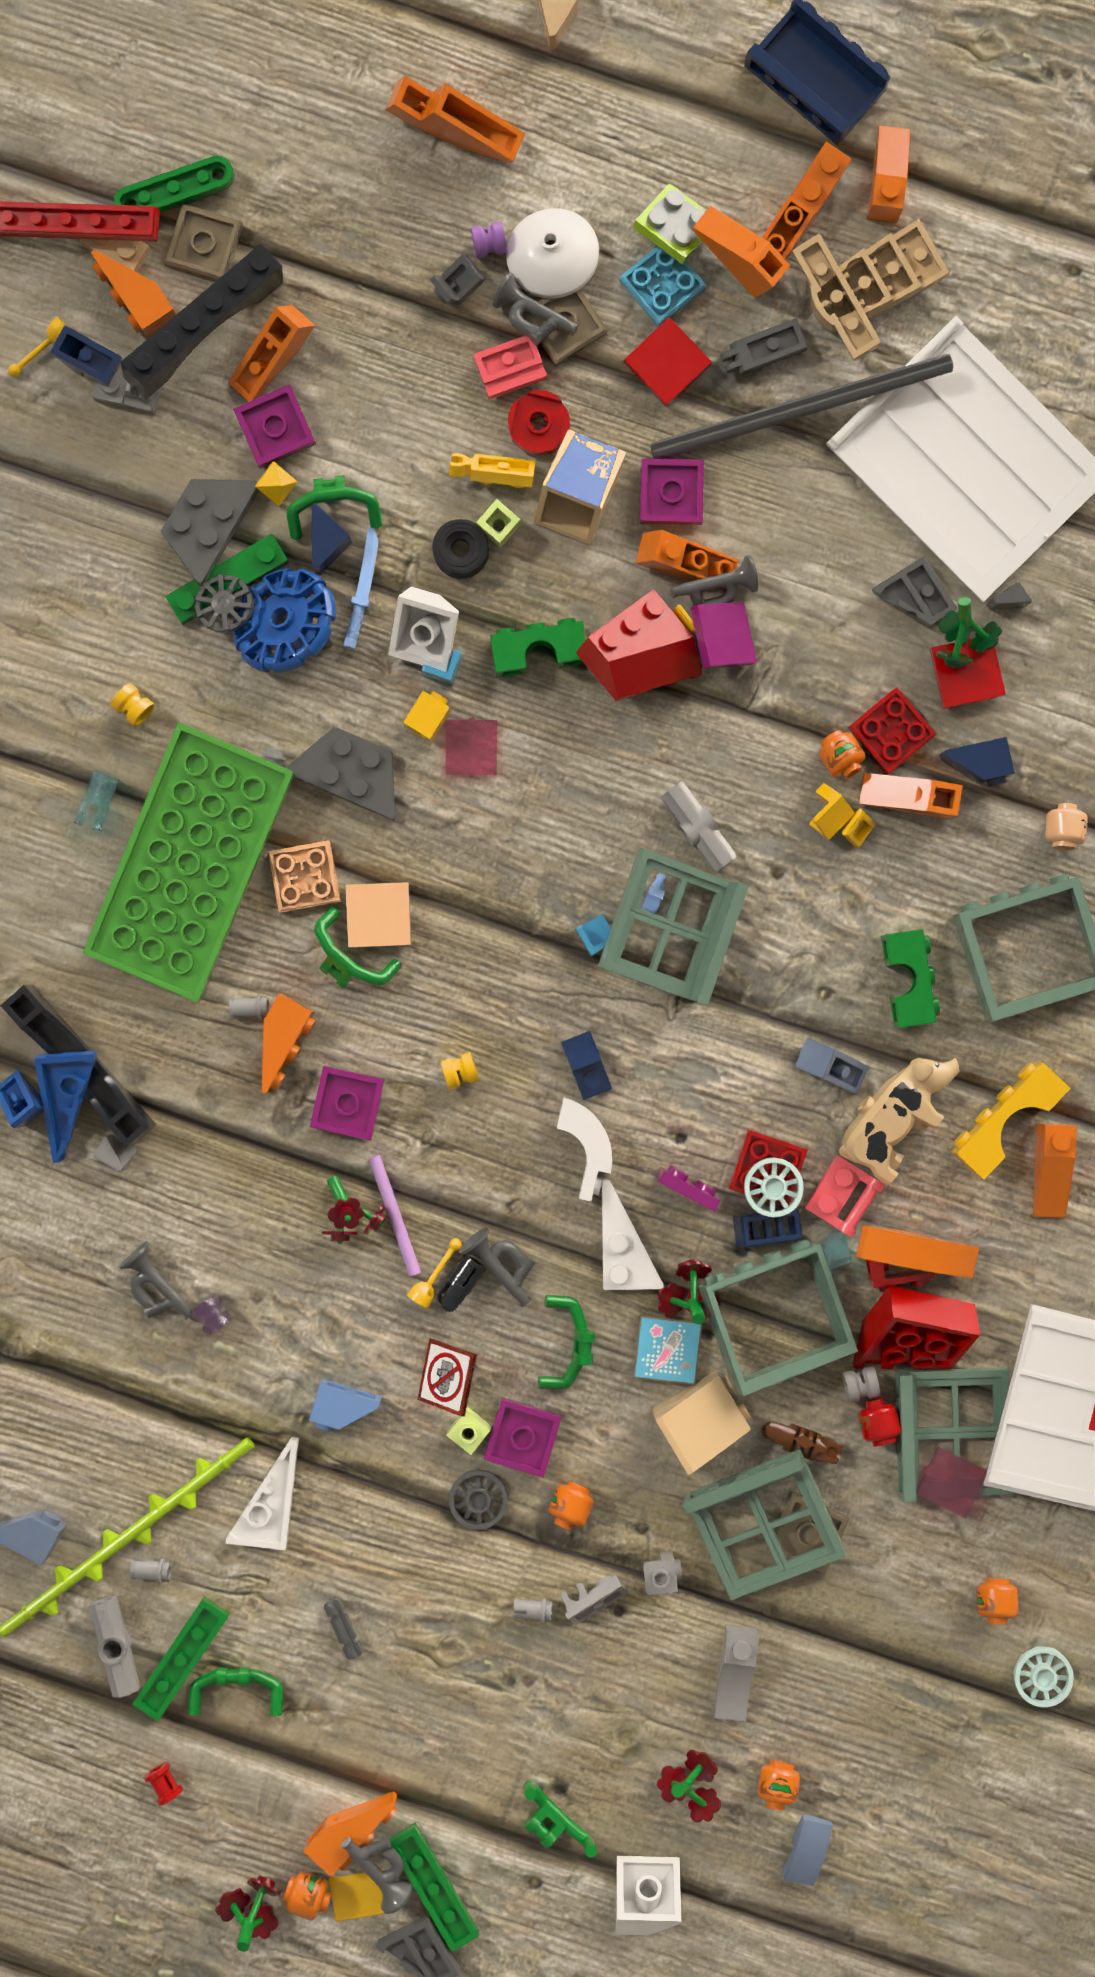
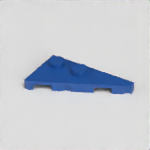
[34,1051,97,1163]

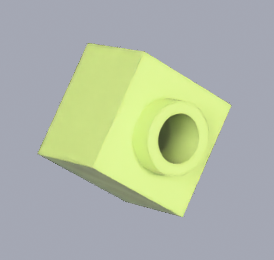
[476,499,521,548]
[446,1407,491,1455]

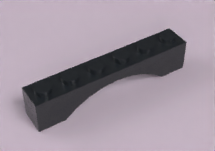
[120,243,283,400]
[0,985,157,1148]

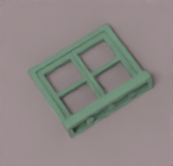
[598,847,749,1005]
[895,1367,1013,1502]
[682,1449,847,1600]

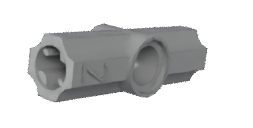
[661,781,737,873]
[89,1596,141,1698]

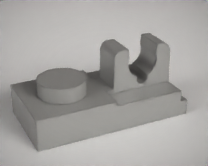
[92,371,161,414]
[561,1575,629,1625]

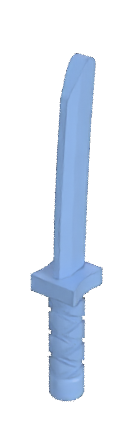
[343,527,379,650]

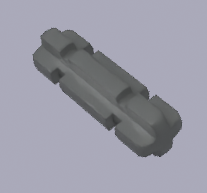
[324,1598,363,1660]

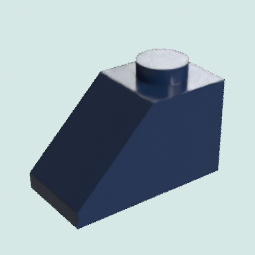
[939,737,1015,787]

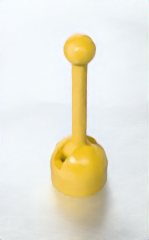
[8,316,67,377]
[407,1238,462,1309]

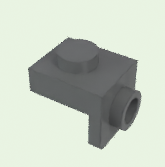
[430,254,486,305]

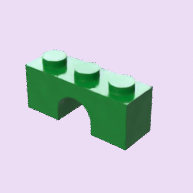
[490,618,586,678]
[881,929,940,1028]

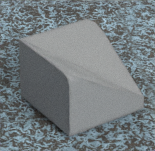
[93,1134,137,1172]

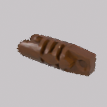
[761,1421,842,1464]

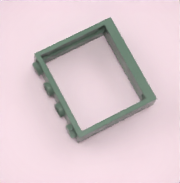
[953,874,1095,1022]
[698,1240,858,1396]

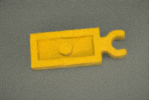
[449,453,536,488]

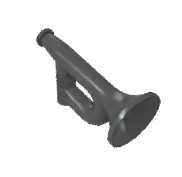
[493,273,579,345]
[670,555,758,606]
[459,1228,536,1307]
[119,1241,195,1320]
[341,1836,412,1914]

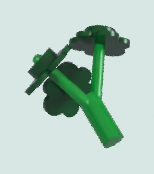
[936,597,1002,668]

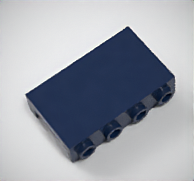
[744,0,890,146]

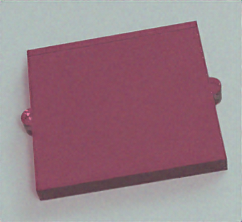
[445,717,498,778]
[916,1446,987,1519]

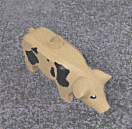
[839,1058,960,1184]

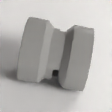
[842,1366,880,1403]

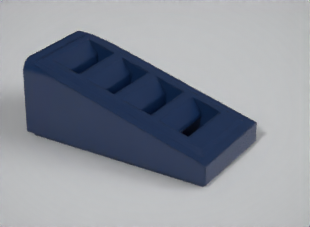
[733,1208,803,1248]

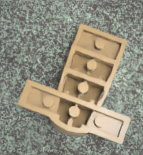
[792,219,950,361]

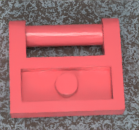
[804,1155,885,1238]

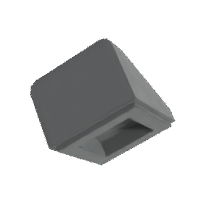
[987,582,1032,610]

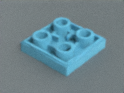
[619,246,707,327]

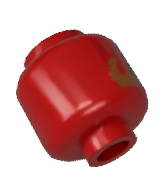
[858,1398,901,1447]

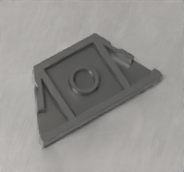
[161,479,259,587]
[286,727,396,820]

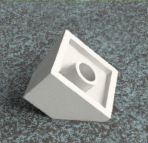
[388,587,459,672]
[616,1856,681,1936]

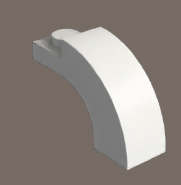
[557,1097,612,1201]

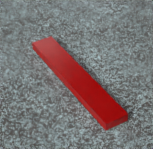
[0,201,160,242]

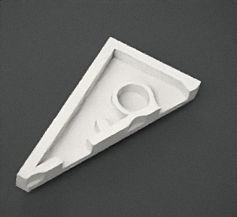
[602,1179,664,1290]
[225,1437,299,1550]

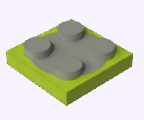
[633,183,706,265]

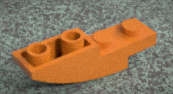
[762,142,852,260]

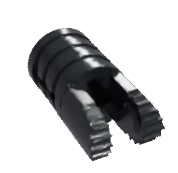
[437,1254,487,1313]

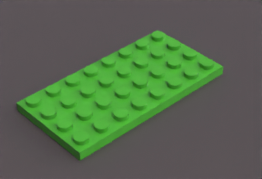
[83,722,296,1003]

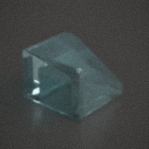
[821,1230,852,1270]

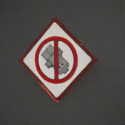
[417,1338,477,1417]

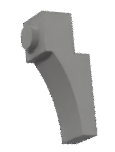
[714,1624,759,1722]

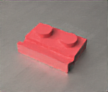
[473,335,547,400]

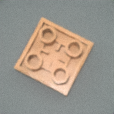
[268,840,341,913]
[346,882,411,948]

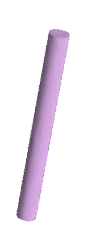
[369,1155,421,1277]

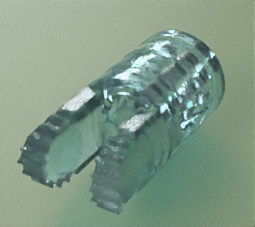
[74,770,119,832]

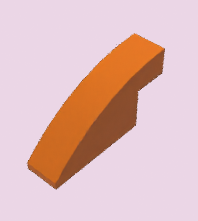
[385,75,525,163]
[856,1225,980,1278]

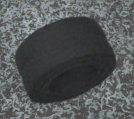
[432,519,489,579]

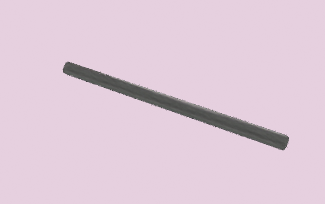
[650,354,954,459]

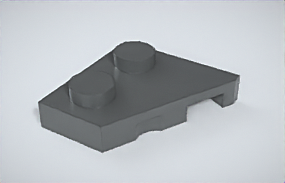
[872,556,957,627]
[376,1914,461,1977]

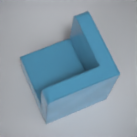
[421,649,463,687]
[575,914,611,957]

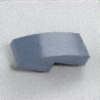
[782,1815,833,1886]

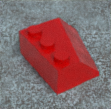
[576,589,702,701]
[852,1286,980,1369]

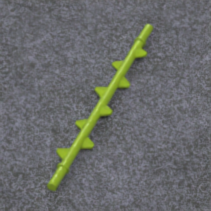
[0,1437,255,1638]

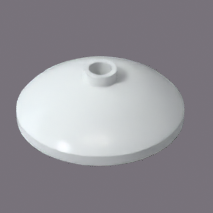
[506,209,599,299]

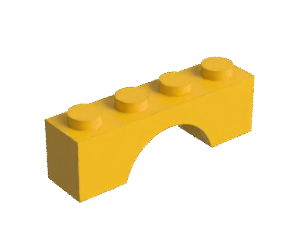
[951,1062,1071,1180]

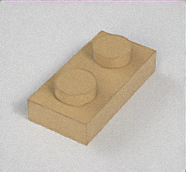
[80,239,151,273]

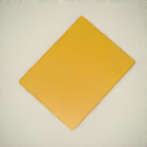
[329,1869,384,1922]

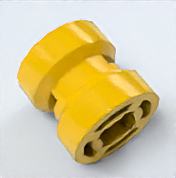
[110,683,155,727]
[441,1052,480,1090]

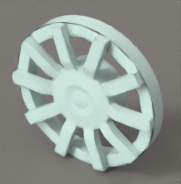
[744,1157,804,1217]
[1013,1646,1074,1707]

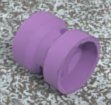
[471,221,507,259]

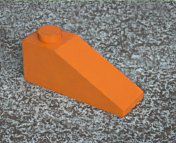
[866,125,910,223]
[228,305,315,402]
[1033,1123,1077,1218]

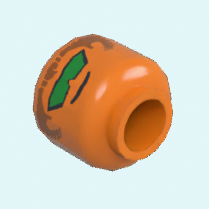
[818,730,865,779]
[548,1481,594,1531]
[977,1578,1018,1625]
[757,1760,801,1811]
[283,1871,332,1921]

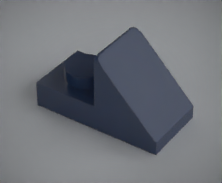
[50,325,122,387]
[561,1031,612,1100]

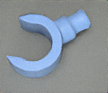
[642,874,666,914]

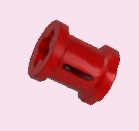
[143,1761,183,1806]

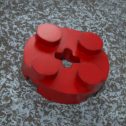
[508,390,570,455]

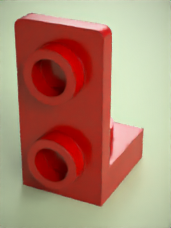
[865,1259,936,1292]

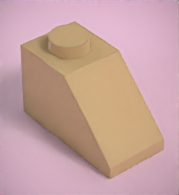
[537,0,579,51]

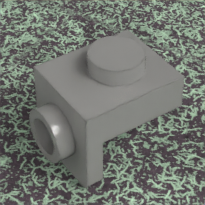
[643,1551,682,1595]

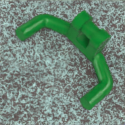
[286,475,382,539]
[314,907,402,989]
[538,1295,595,1390]
[188,1668,283,1716]
[523,1780,597,1858]

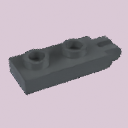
[720,318,808,375]

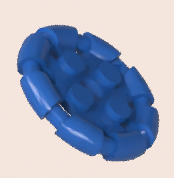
[232,568,336,674]

